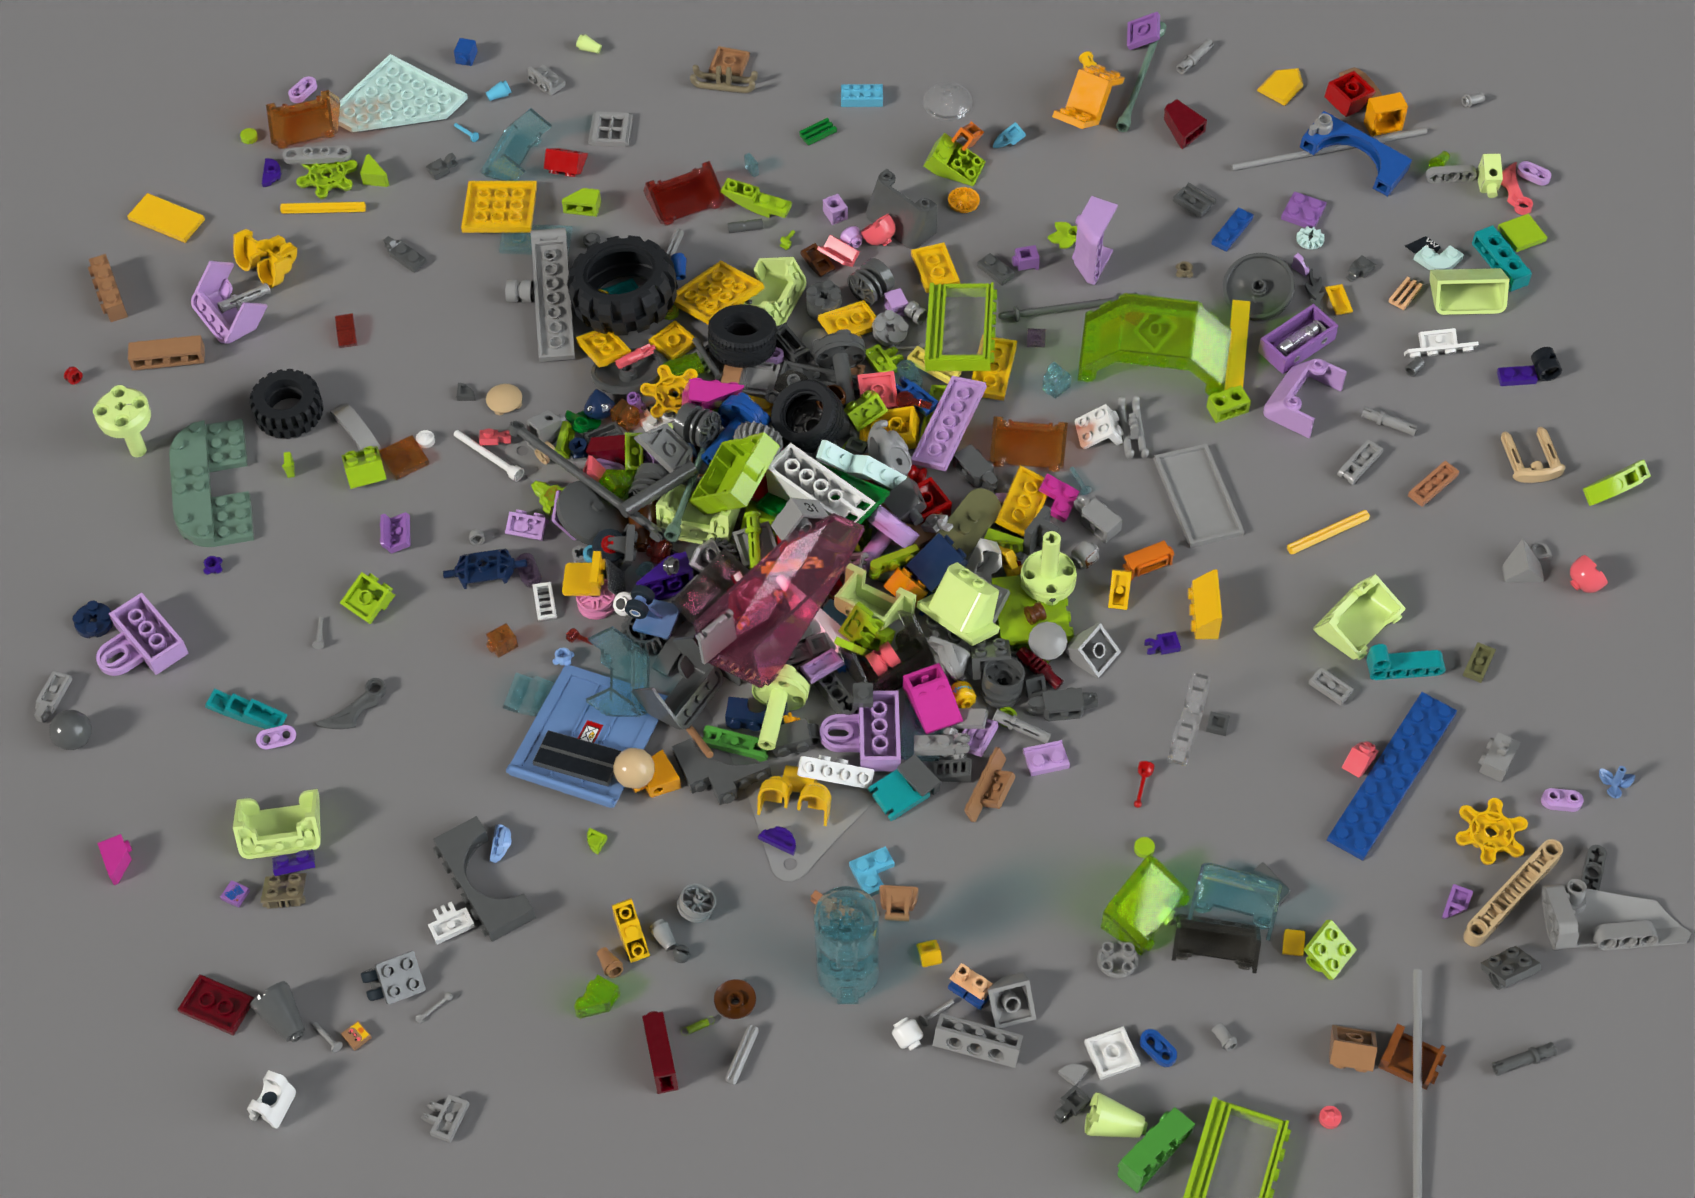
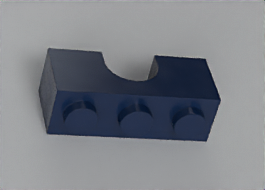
[725,697,788,731]

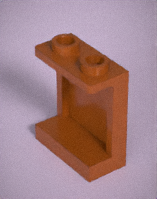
[1378,1023,1447,1090]

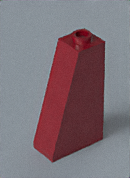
[642,1011,679,1094]

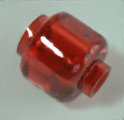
[646,538,673,564]

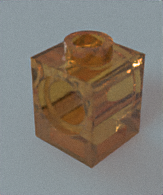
[610,399,640,432]
[486,623,518,658]

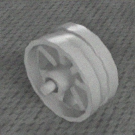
[677,883,716,923]

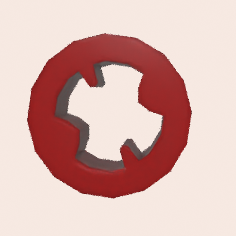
[64,366,83,385]

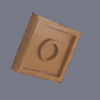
[709,46,750,76]

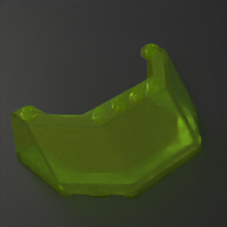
[1078,293,1232,395]

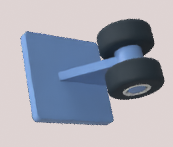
[625,585,681,639]

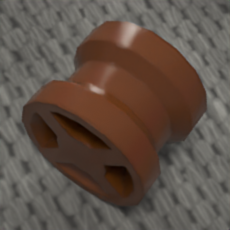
[1024,601,1047,625]

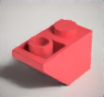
[1342,741,1379,778]

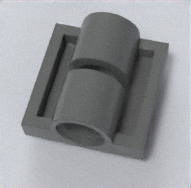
[1481,946,1542,990]

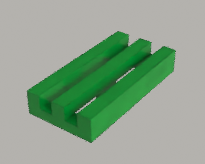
[799,118,837,146]

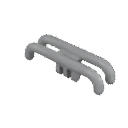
[1118,395,1149,459]

